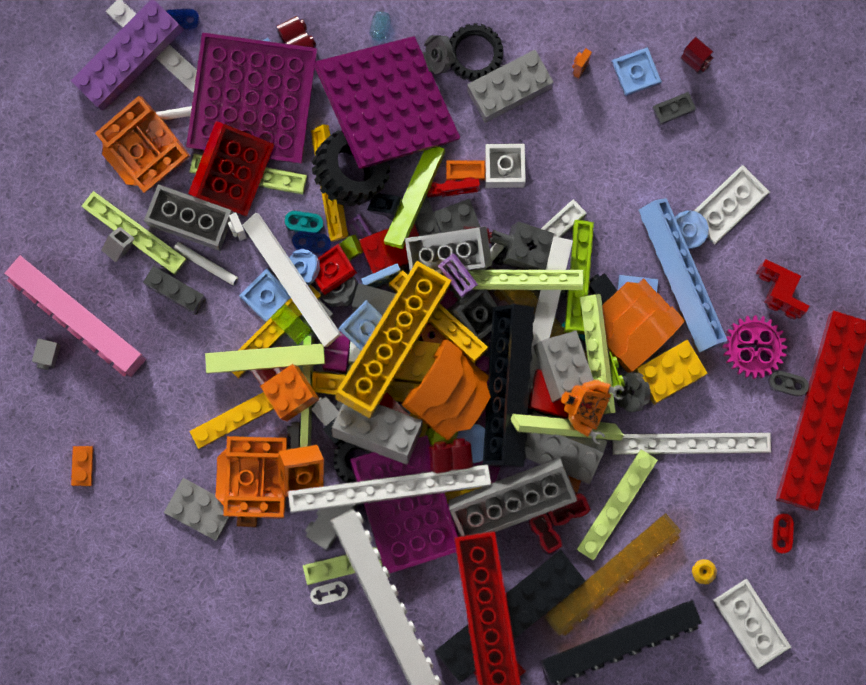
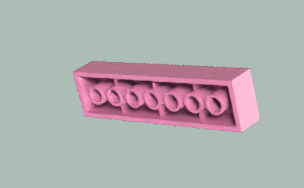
[5,256,146,377]

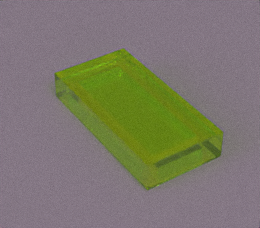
[271,304,312,345]

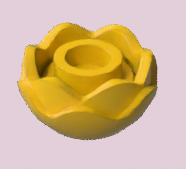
[692,559,717,584]

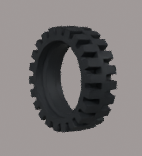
[449,23,503,82]

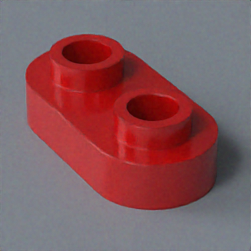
[771,513,794,554]

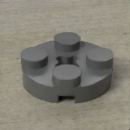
[422,35,456,74]
[319,276,359,307]
[617,372,651,412]

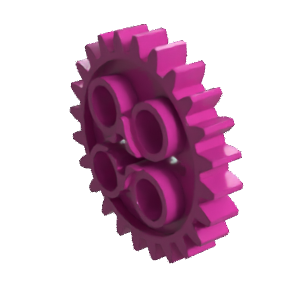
[722,315,787,379]

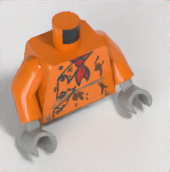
[561,380,625,444]

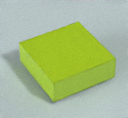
[339,235,363,260]

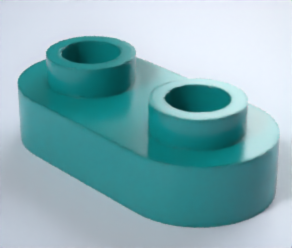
[284,211,324,234]

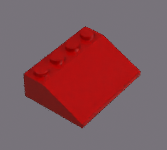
[188,121,275,216]

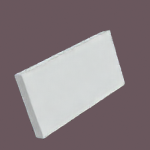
[694,165,770,245]
[713,579,791,669]

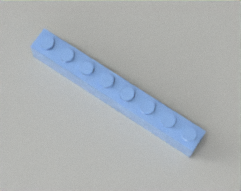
[639,198,728,353]

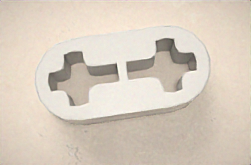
[310,581,348,605]

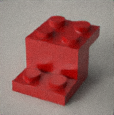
[756,259,810,320]

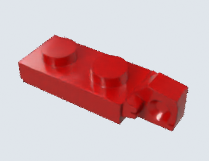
[427,177,480,198]

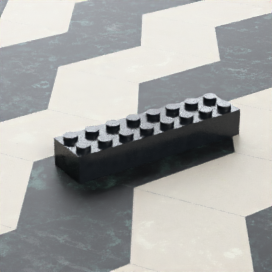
[482,304,535,467]
[435,549,586,683]
[540,600,702,685]

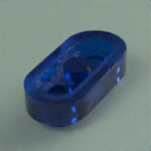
[166,9,200,30]
[292,231,331,254]

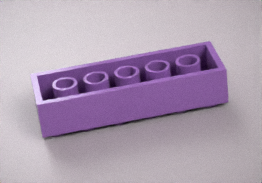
[71,0,184,111]

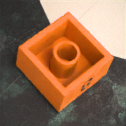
[260,364,320,422]
[279,445,324,497]

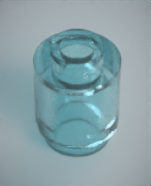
[369,11,391,41]

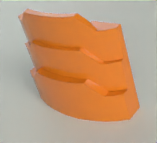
[95,96,190,193]
[602,278,685,373]
[402,340,490,441]
[215,436,288,519]

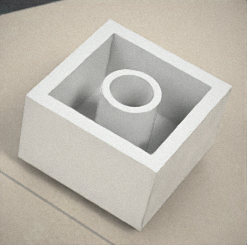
[485,144,525,188]

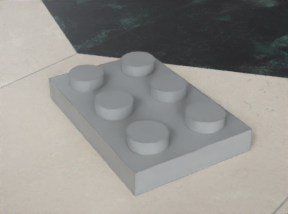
[164,478,230,541]

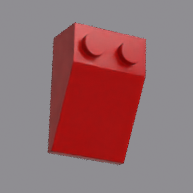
[359,224,419,274]

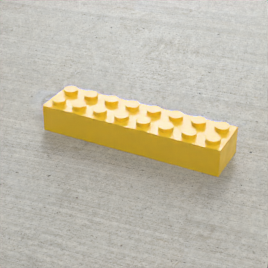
[335,261,451,419]

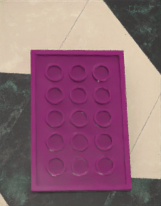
[350,435,458,574]

